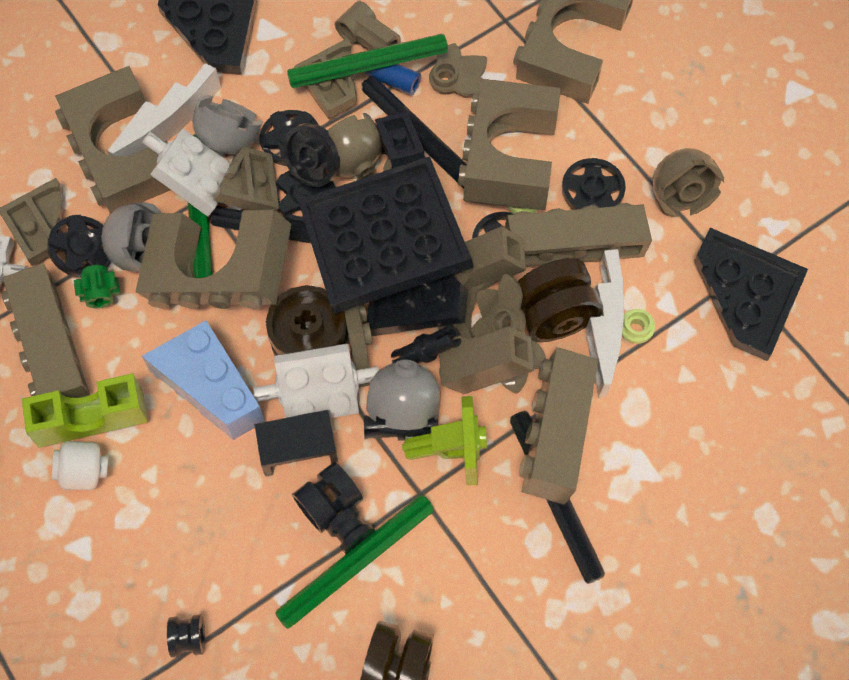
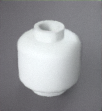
[52,441,108,491]

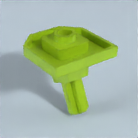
[402,396,487,486]

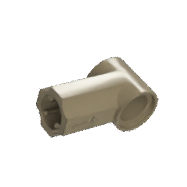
[334,1,401,50]

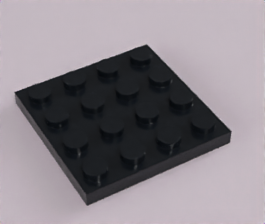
[298,156,473,314]

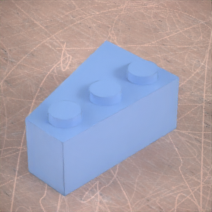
[142,320,265,440]

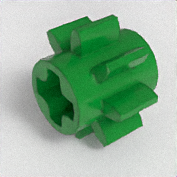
[74,265,121,308]

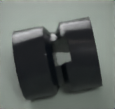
[291,462,364,533]

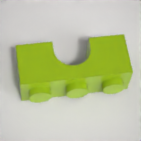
[21,373,148,448]

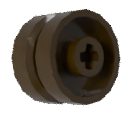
[517,258,603,342]
[265,285,349,356]
[360,621,434,680]

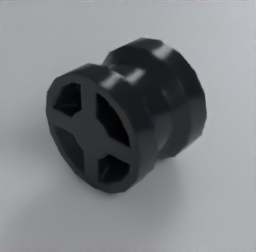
[326,506,375,554]
[167,614,205,658]

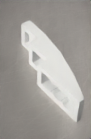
[108,63,221,157]
[585,249,624,398]

